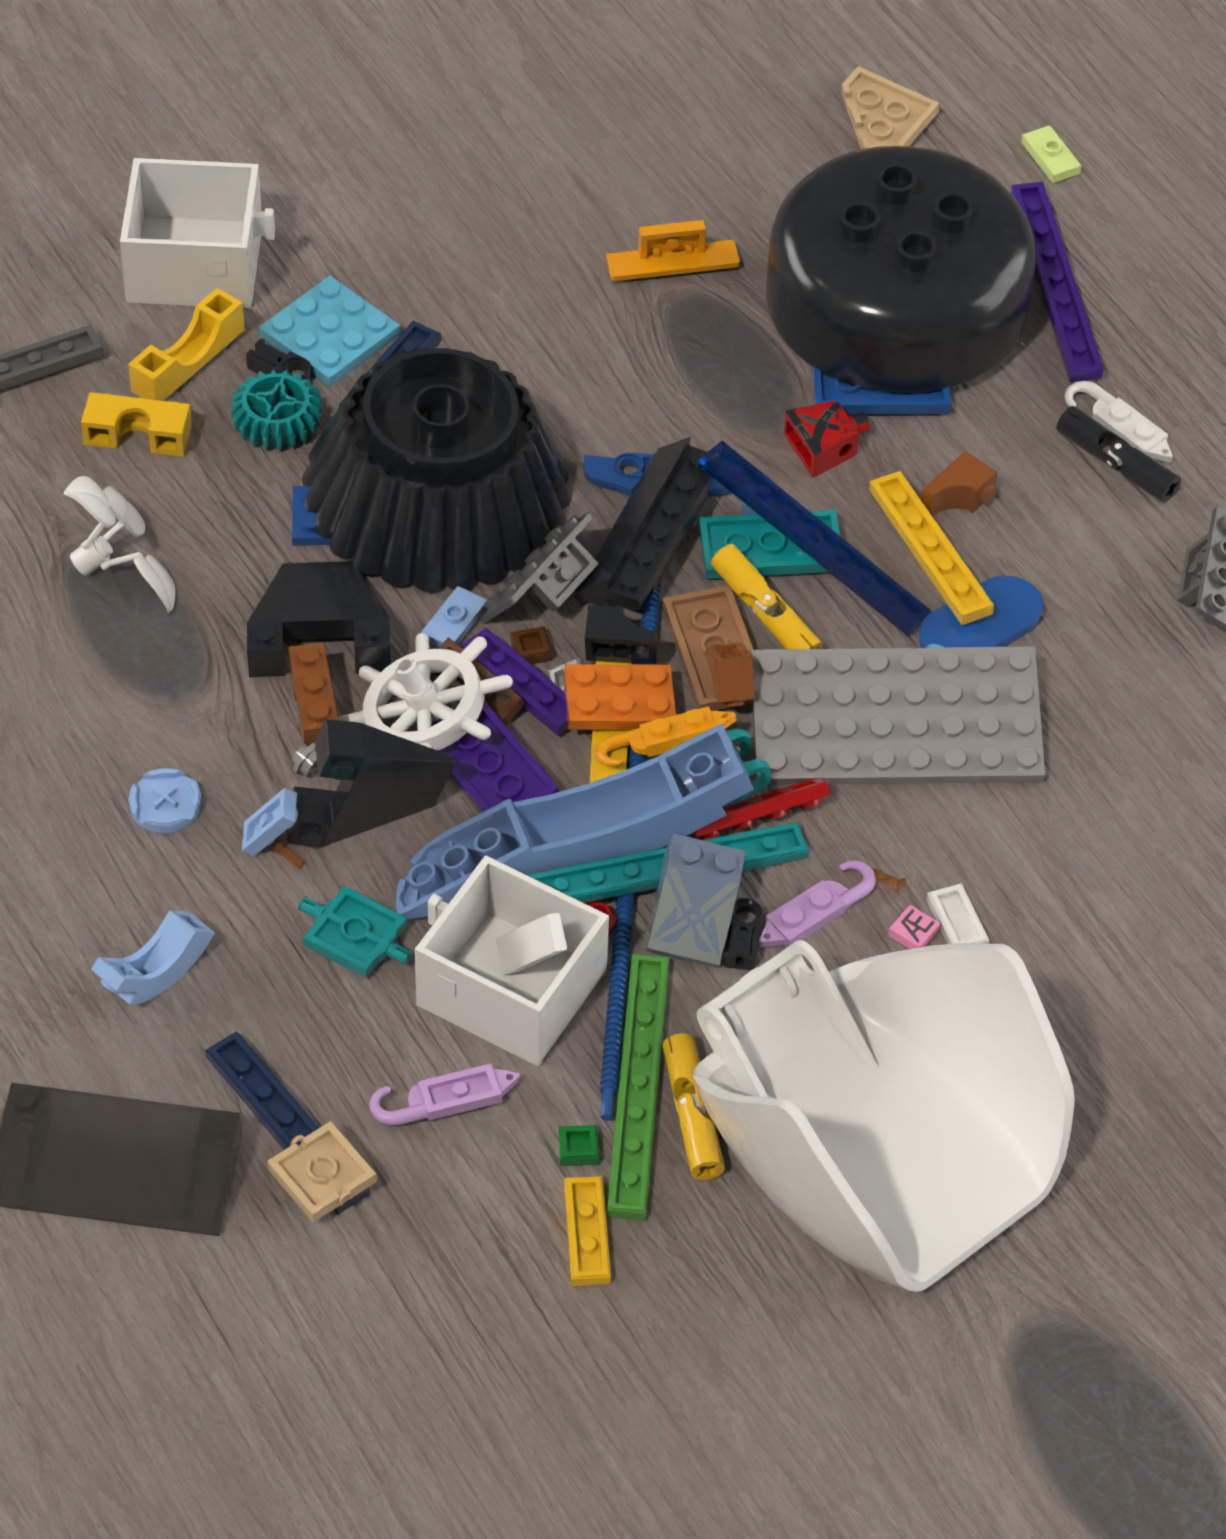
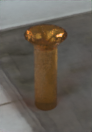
[272,840,305,869]
[873,868,906,893]

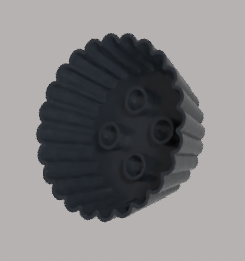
[302,348,572,592]

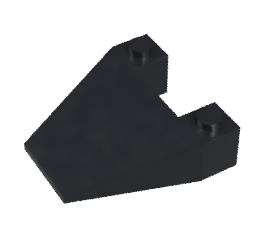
[247,561,391,677]
[286,719,456,847]

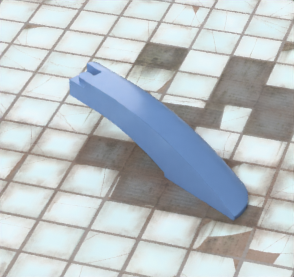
[396,723,754,919]

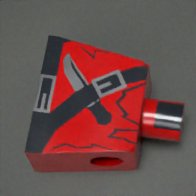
[783,401,870,478]

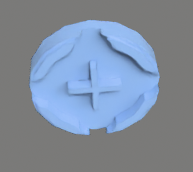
[128,768,202,834]

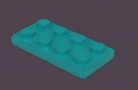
[699,510,845,579]

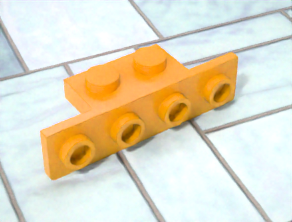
[606,220,740,281]

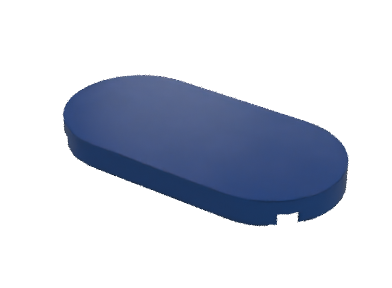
[919,575,1043,648]

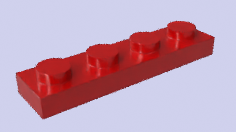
[689,778,831,840]

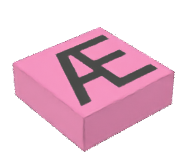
[888,905,940,949]

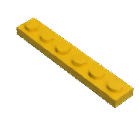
[869,471,994,625]

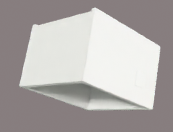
[120,158,275,309]
[415,855,609,1067]

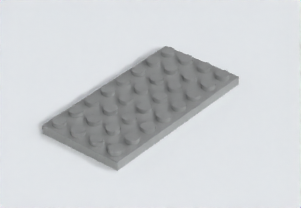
[751,646,1045,785]

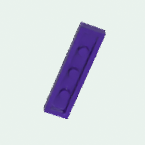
[460,628,568,736]

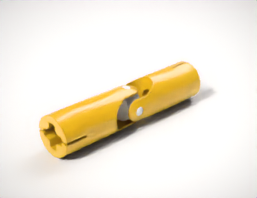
[710,544,823,649]
[662,1033,725,1180]

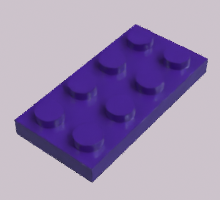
[432,701,560,812]

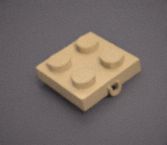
[267,1121,377,1222]

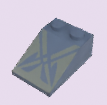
[646,834,746,968]

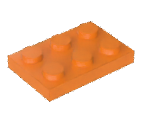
[563,664,676,730]

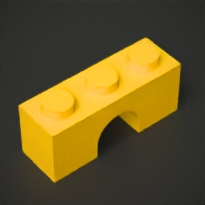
[81,392,192,457]

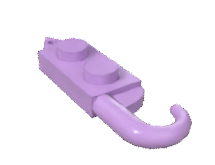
[759,860,876,947]
[369,1063,520,1125]

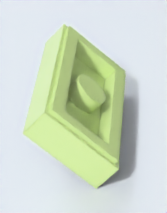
[1021,125,1082,183]

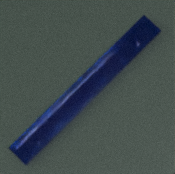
[698,440,932,636]

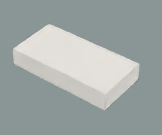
[926,883,989,944]

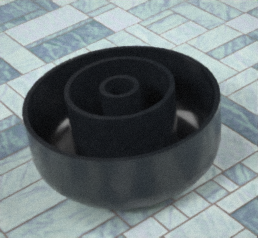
[766,145,1036,393]

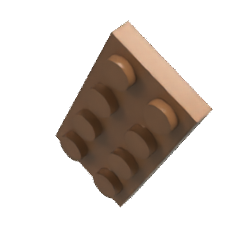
[662,585,753,711]

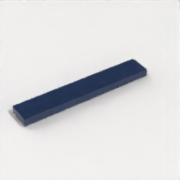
[205,1031,370,1214]

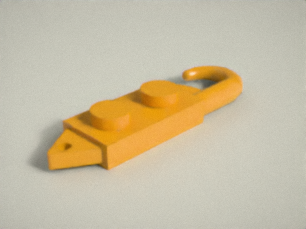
[596,706,736,767]

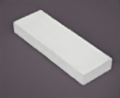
[496,912,567,975]

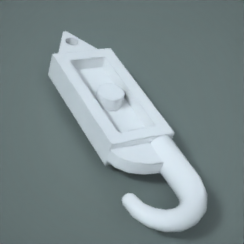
[1064,381,1173,463]

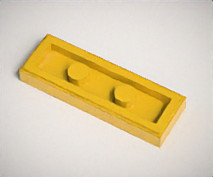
[564,1176,611,1286]

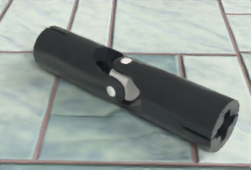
[1056,406,1181,503]

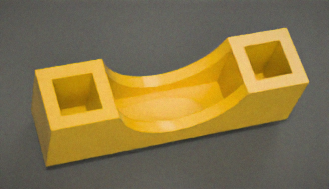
[128,287,245,401]

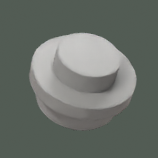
[291,742,318,777]

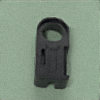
[246,339,311,381]
[723,898,762,970]

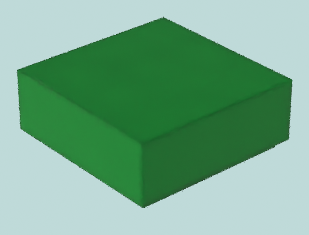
[558,1125,599,1166]

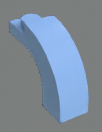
[91,910,215,1005]

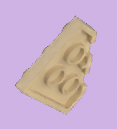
[841,66,940,149]

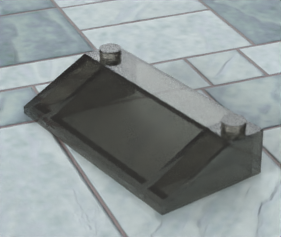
[0,1083,243,1237]

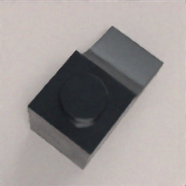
[585,605,658,664]

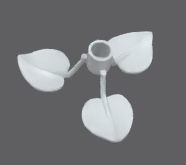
[64,476,176,613]

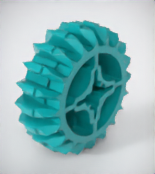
[230,369,322,451]

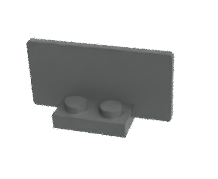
[1177,506,1226,631]
[479,512,599,623]

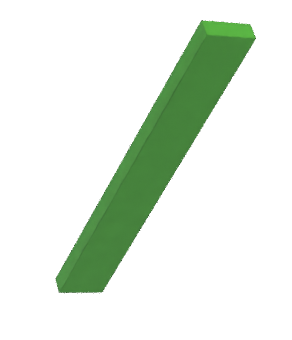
[607,954,669,1220]

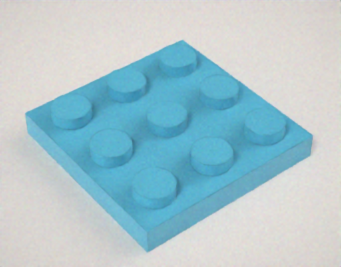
[259,275,400,387]

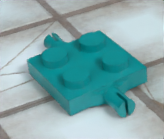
[298,886,413,978]

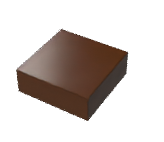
[510,626,552,664]

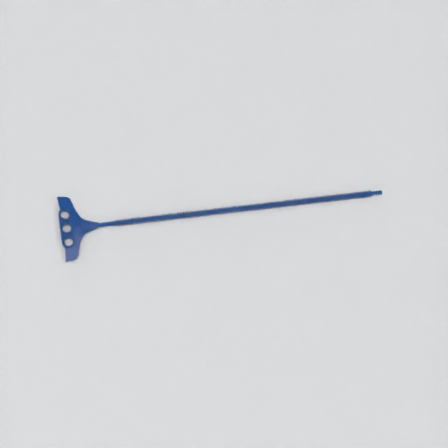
[584,453,743,1121]

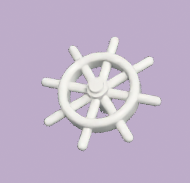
[338,633,513,751]

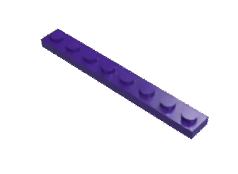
[1011,182,1104,382]

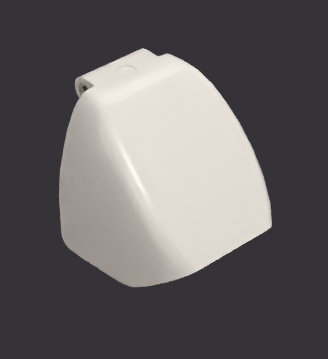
[693,940,1075,1292]

